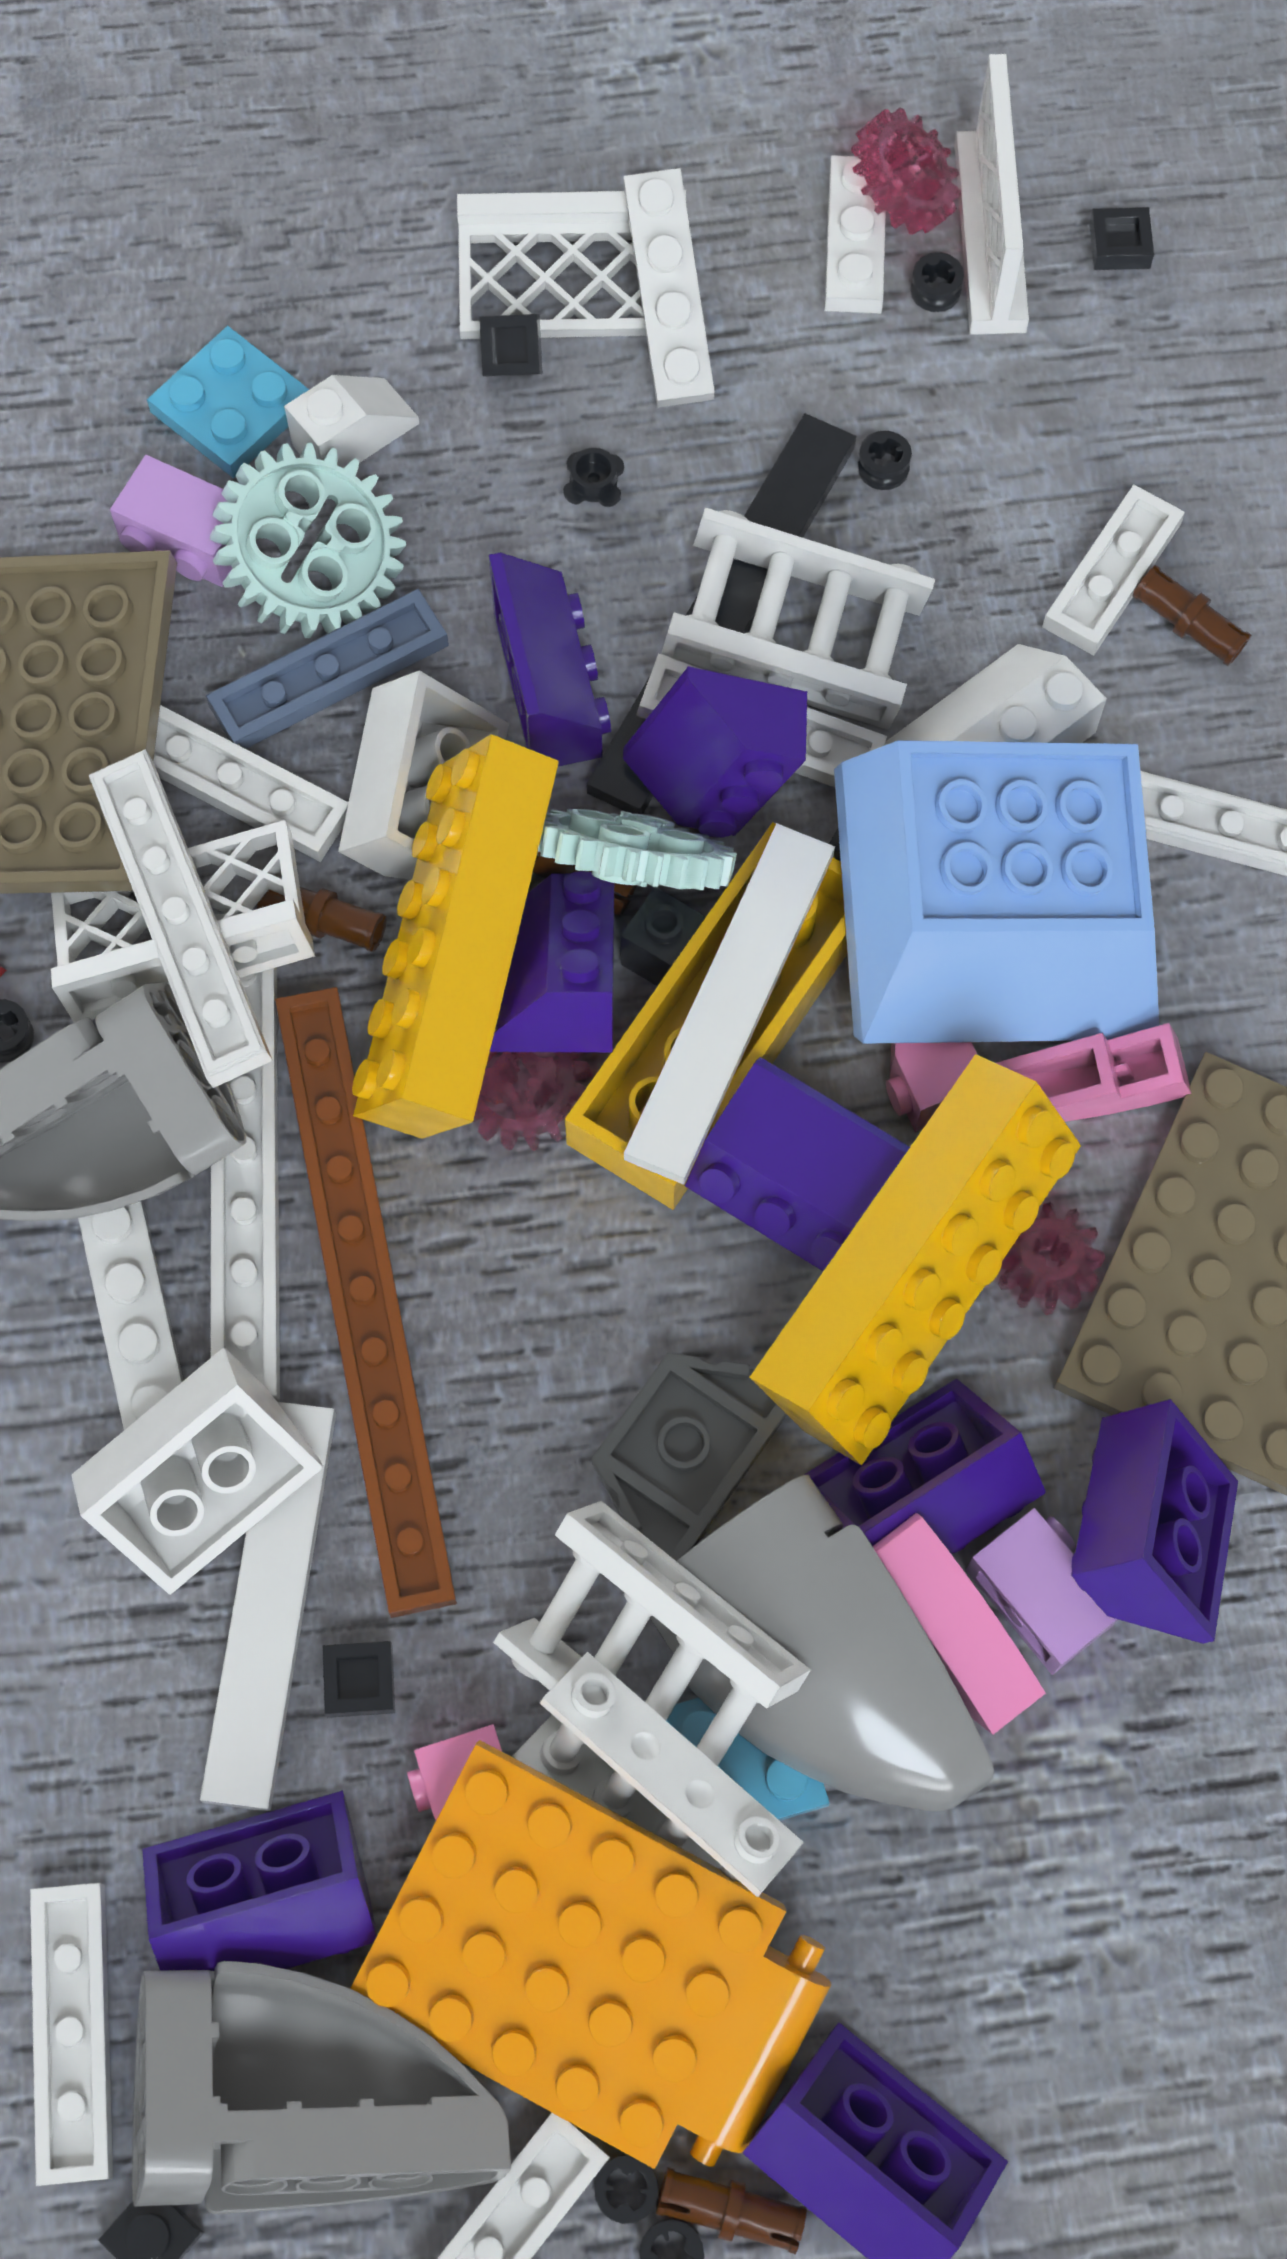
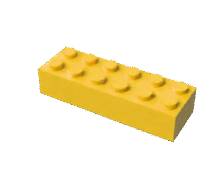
[352,734,559,1139]
[565,822,848,1210]
[750,1054,1081,1466]

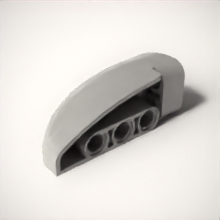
[0,983,246,1221]
[650,1475,994,1811]
[132,1961,511,2214]

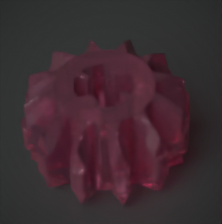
[998,1201,1105,1315]

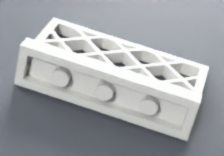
[954,54,1029,334]
[457,190,686,339]
[51,820,315,1022]

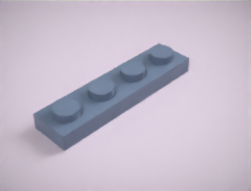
[206,588,449,749]

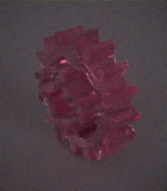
[851,108,961,235]
[473,1052,592,1151]

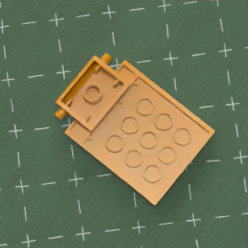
[350,1740,831,2169]

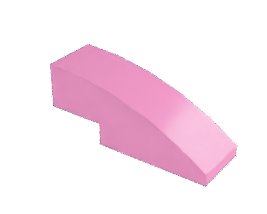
[996,1023,1191,1122]
[872,1513,1046,1735]

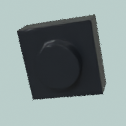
[1089,207,1154,270]
[479,314,543,376]
[323,1641,395,1718]
[98,2201,204,2259]

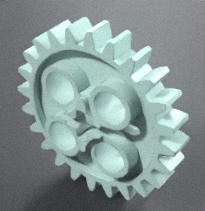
[210,443,406,638]
[538,809,737,890]

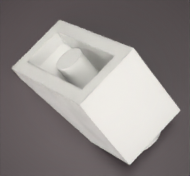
[284,375,419,468]

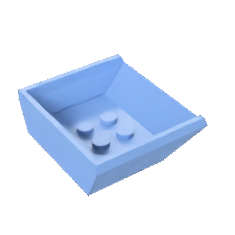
[834,740,1159,1044]

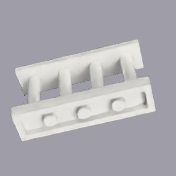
[661,507,935,730]
[493,1501,811,1766]
[512,1652,804,1897]

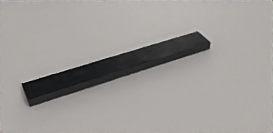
[586,413,857,814]

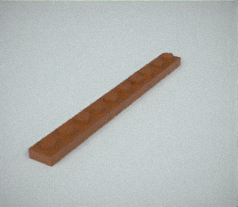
[275,987,457,1618]

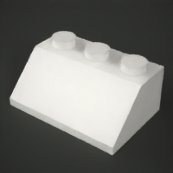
[884,644,1107,746]
[338,670,509,880]
[71,1347,323,1595]

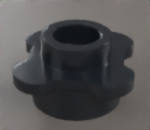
[563,448,624,507]

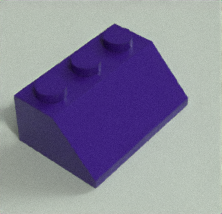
[488,552,611,767]
[623,666,808,838]
[490,871,614,1053]
[685,1057,910,1271]
[804,1378,1046,1554]
[1071,1399,1238,1644]
[142,1790,377,1971]
[742,2022,1009,2259]

